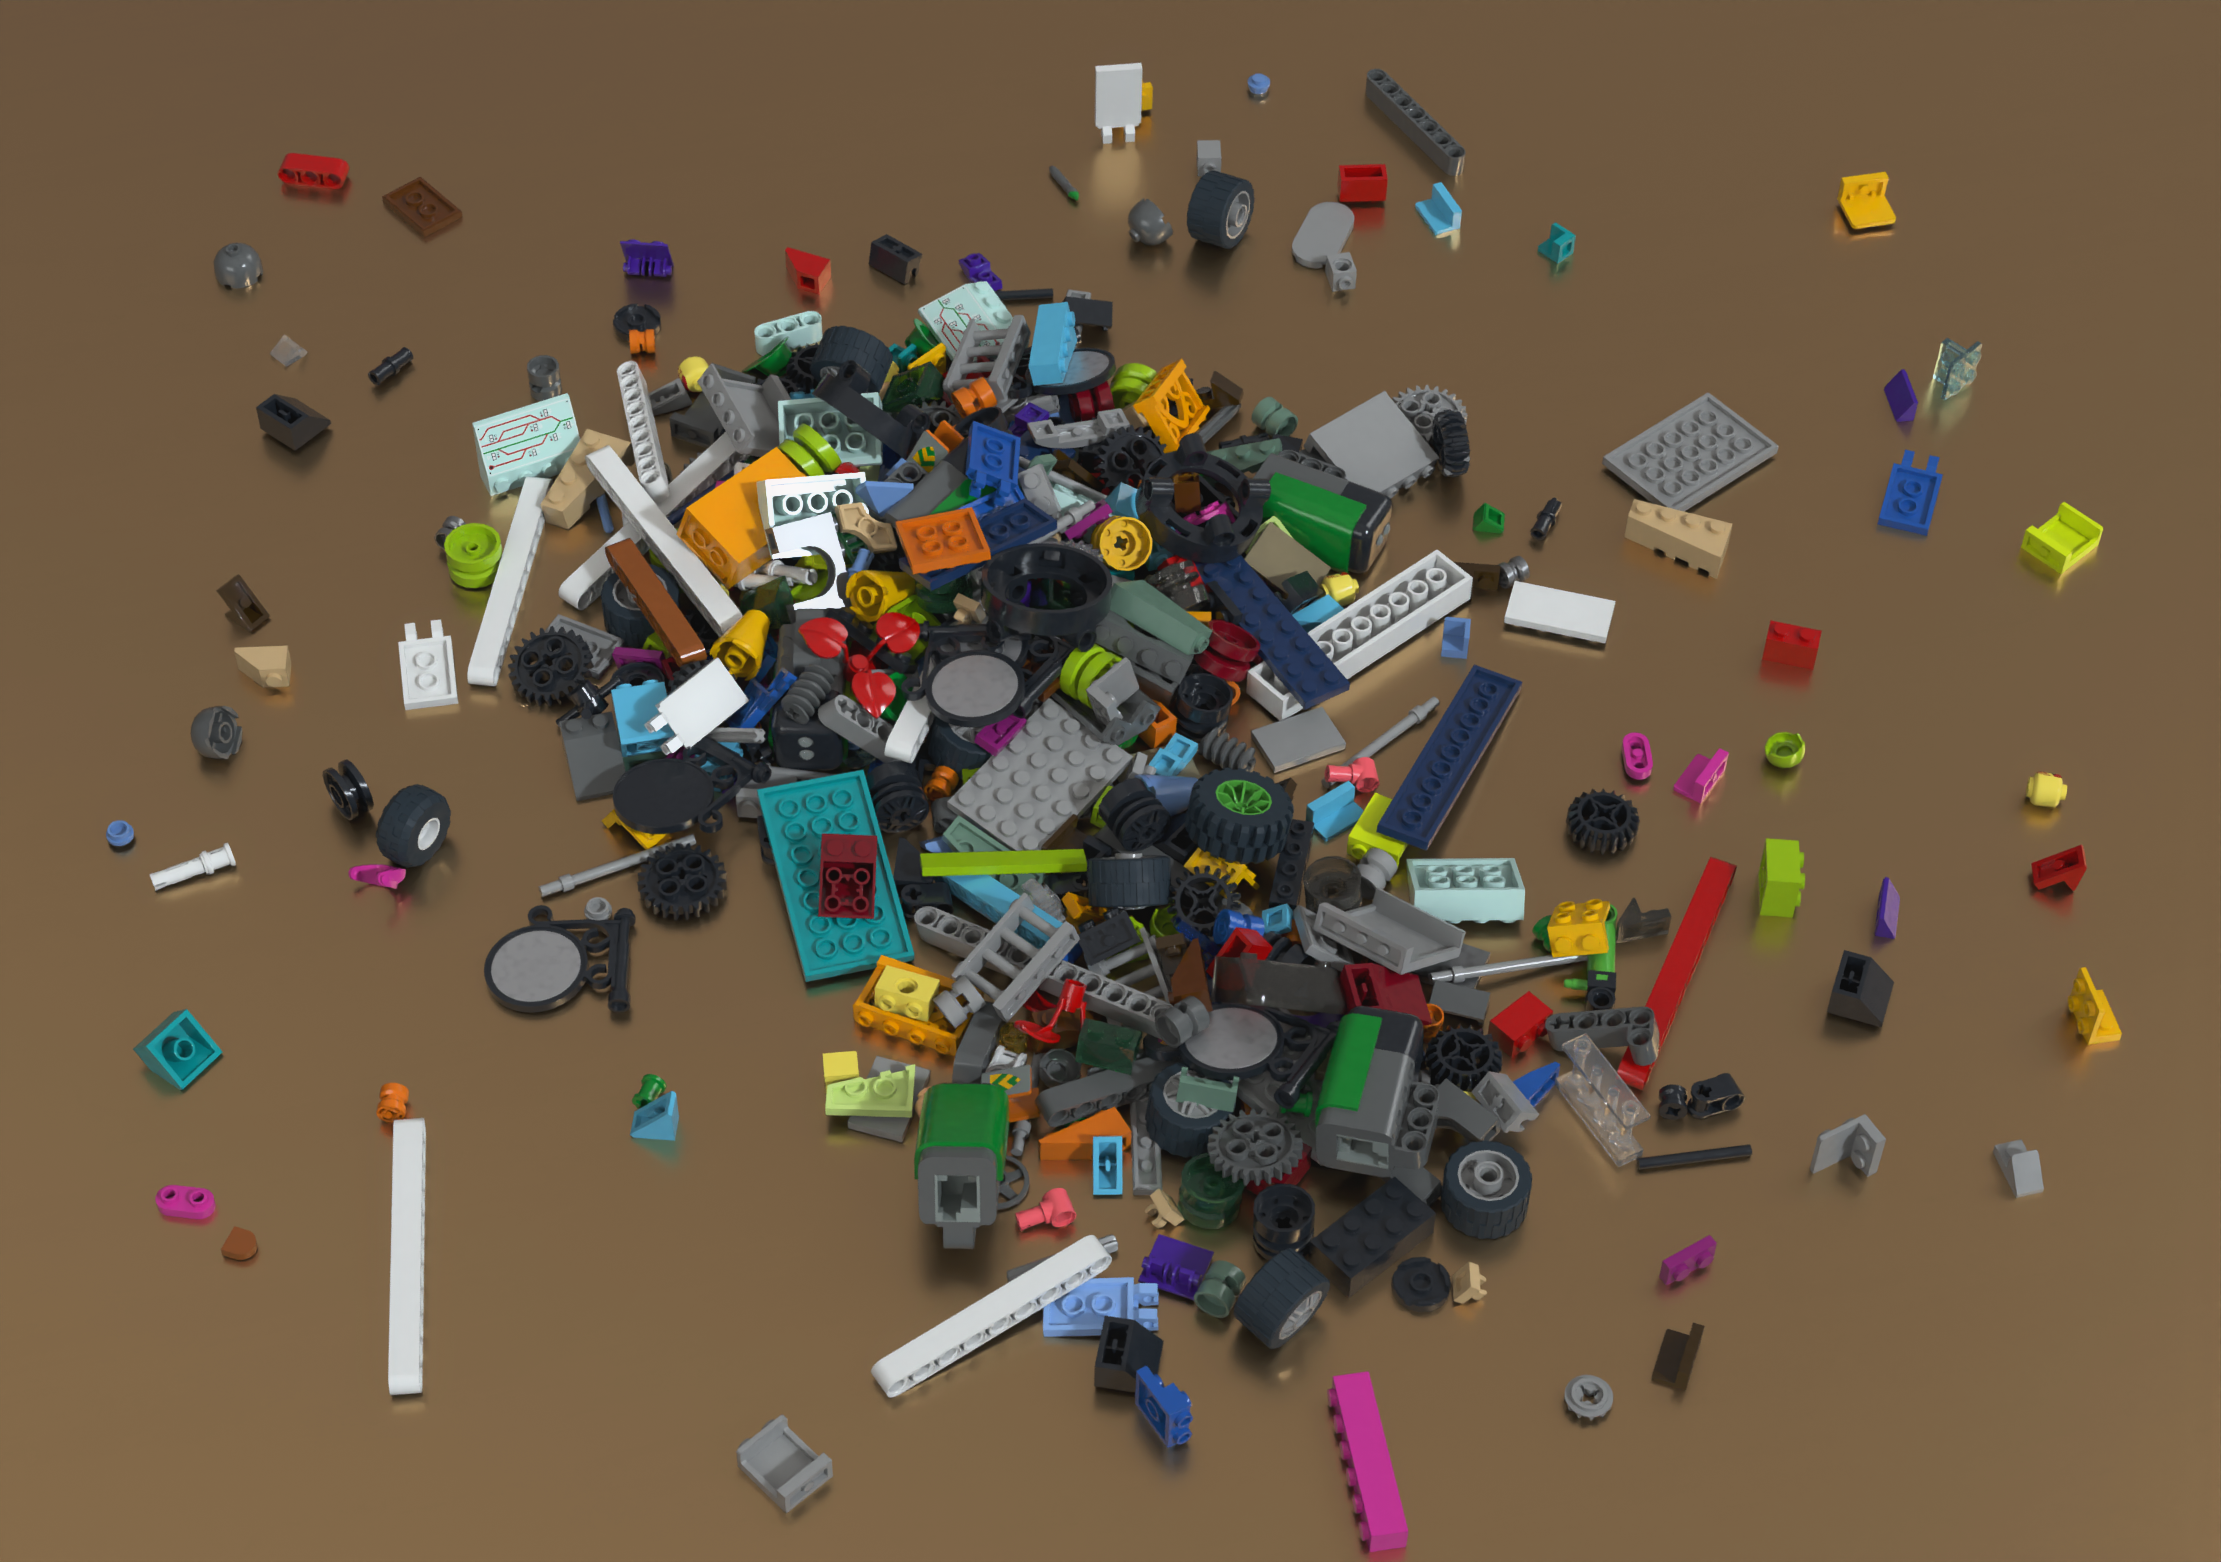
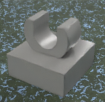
[1124,752,1157,781]

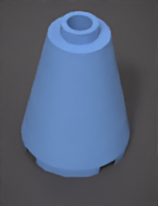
[1134,774,1198,817]

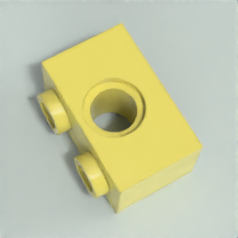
[874,965,940,1022]

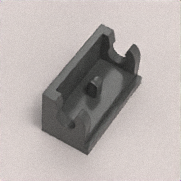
[1429,980,1490,1026]

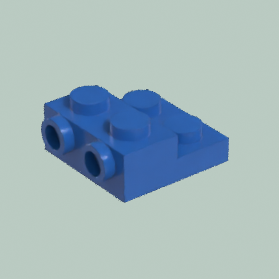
[1135,1365,1193,1448]

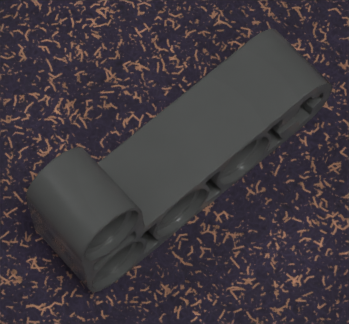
[952,1001,1007,1083]
[1545,1007,1660,1066]

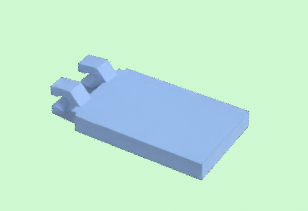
[1043,1277,1159,1337]

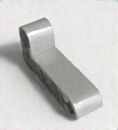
[818,695,900,763]

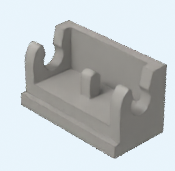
[1472,1071,1539,1133]

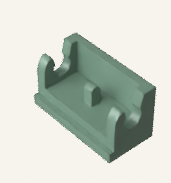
[1176,1067,1240,1112]

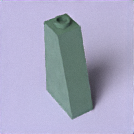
[1110,580,1212,655]

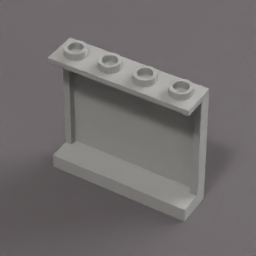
[697,364,791,457]
[1304,391,1439,499]
[1313,888,1466,975]

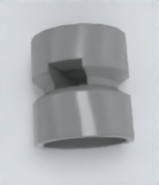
[1348,848,1398,900]
[933,975,986,1028]

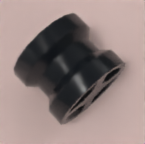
[1659,1084,1688,1120]

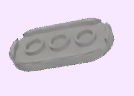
[1292,202,1354,268]

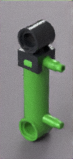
[1564,904,1618,1011]

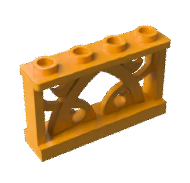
[1133,358,1210,453]
[853,955,984,1056]

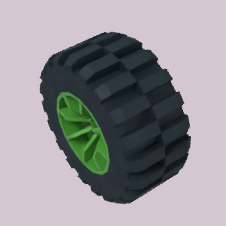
[1185,768,1294,864]

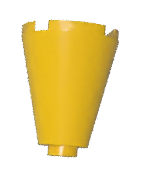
[846,570,917,622]
[710,609,770,681]

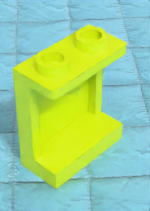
[2021,502,2103,574]
[1347,793,1408,869]

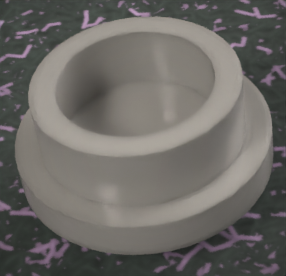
[584,897,612,921]

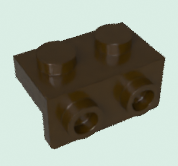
[1052,449,1103,493]

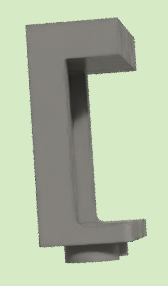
[736,1414,833,1514]

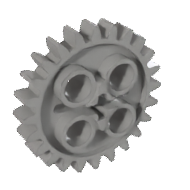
[1392,385,1467,446]

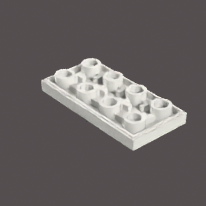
[1504,581,1615,643]

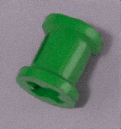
[632,1074,667,1109]
[1279,1091,1313,1118]

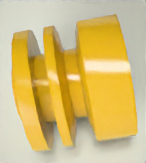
[1090,515,1153,571]

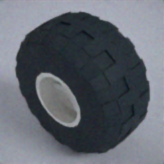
[376,784,451,868]

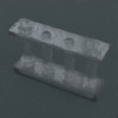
[1555,1033,1651,1167]

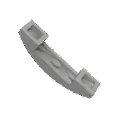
[1027,408,1130,449]

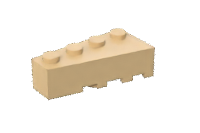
[540,429,635,530]
[1624,499,1732,579]

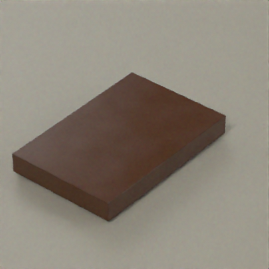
[382,176,462,238]

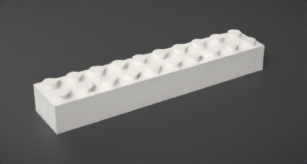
[1246,550,1473,721]

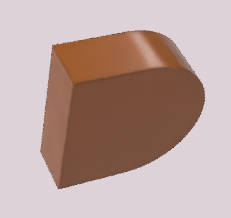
[221,1226,258,1260]

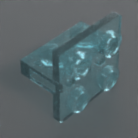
[1933,338,1982,401]

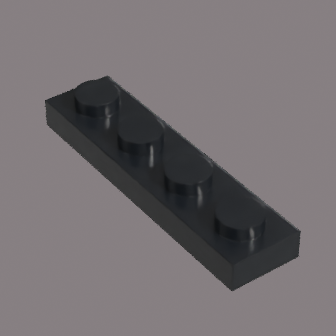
[825,607,919,674]

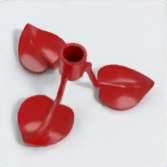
[798,612,920,719]
[1013,979,1136,1061]

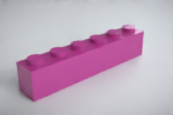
[1327,1371,1408,1552]

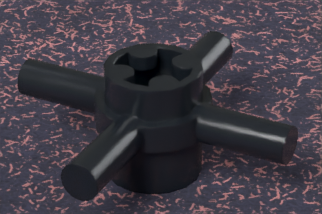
[556,675,625,727]

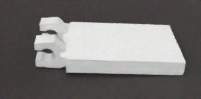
[1094,63,1143,144]
[398,619,458,710]
[644,658,749,755]

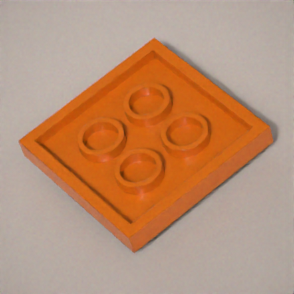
[895,507,991,574]

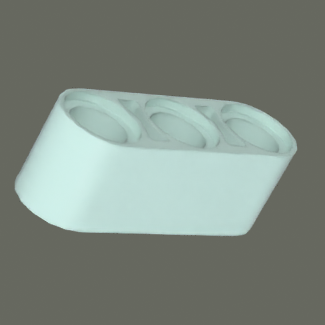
[754,311,823,356]

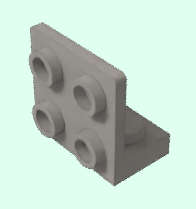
[1086,657,1139,727]
[1810,1114,1886,1177]

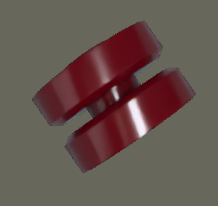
[1068,381,1115,423]
[1193,620,1260,682]

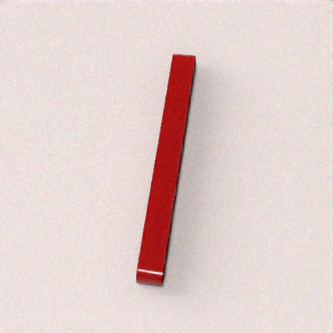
[1615,857,1737,1090]

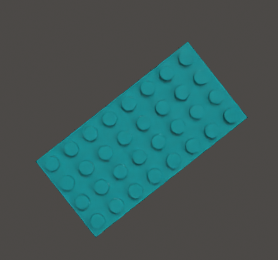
[757,770,915,982]

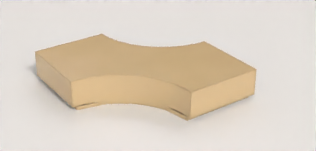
[834,502,897,554]

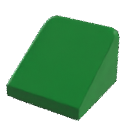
[1473,503,1505,534]

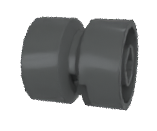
[527,355,562,401]
[1155,996,1210,1048]

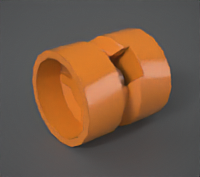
[951,377,997,419]

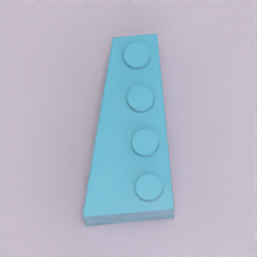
[1029,302,1077,386]

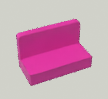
[1673,748,1729,803]

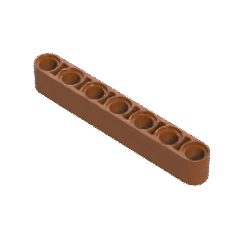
[605,538,707,667]

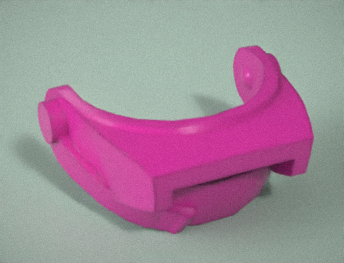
[348,864,406,889]

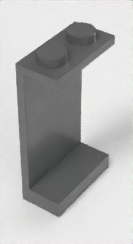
[669,363,756,448]

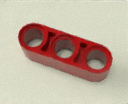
[278,153,350,189]

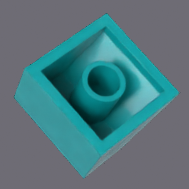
[133,1009,222,1090]

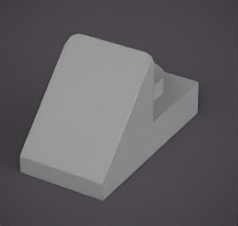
[1993,1139,2044,1198]

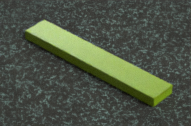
[920,849,1087,876]

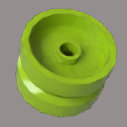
[1110,363,1157,409]
[777,423,841,477]
[444,523,502,588]
[1060,644,1122,709]

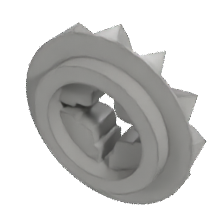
[1564,1375,1613,1420]

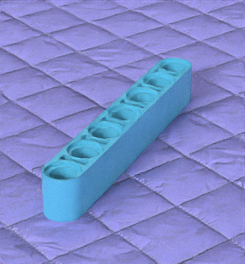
[934,875,1063,949]

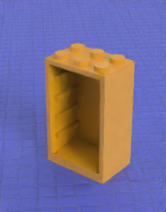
[676,447,807,589]

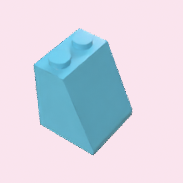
[611,680,674,757]

